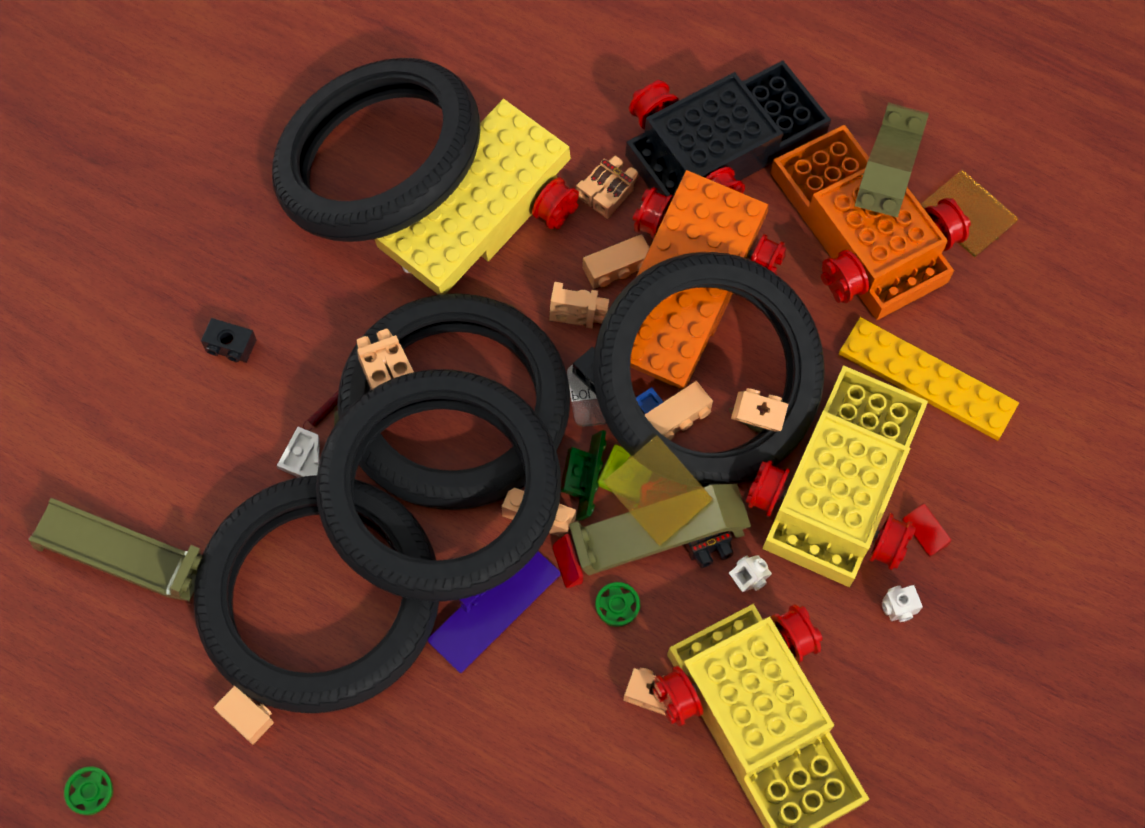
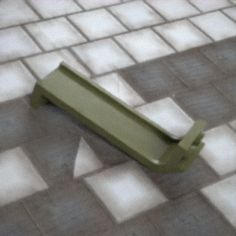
[855,103,929,218]
[569,484,751,576]
[29,498,202,601]

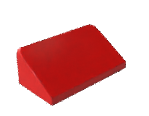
[902,503,952,557]
[552,534,583,588]

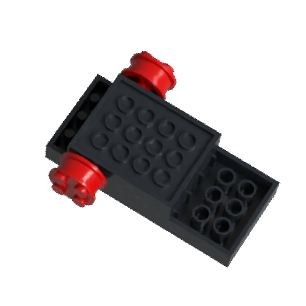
[625,60,831,196]

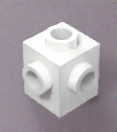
[729,555,772,592]
[882,585,923,622]

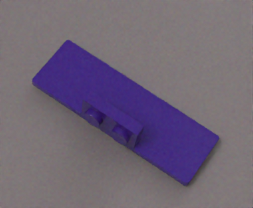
[428,551,560,673]

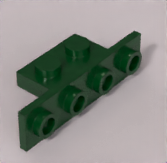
[561,430,607,521]

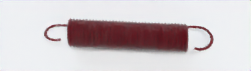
[303,390,339,431]

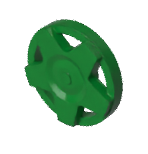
[595,582,640,627]
[64,767,113,815]

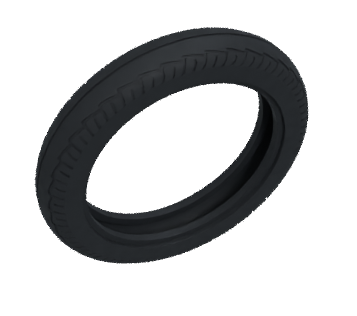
[272,58,481,242]
[593,252,824,487]
[338,293,570,510]
[316,369,561,602]
[194,475,439,713]

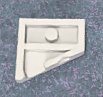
[277,427,320,477]

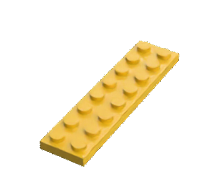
[839,317,1019,441]

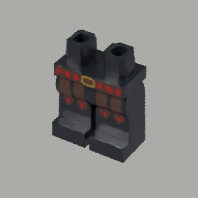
[684,531,733,568]

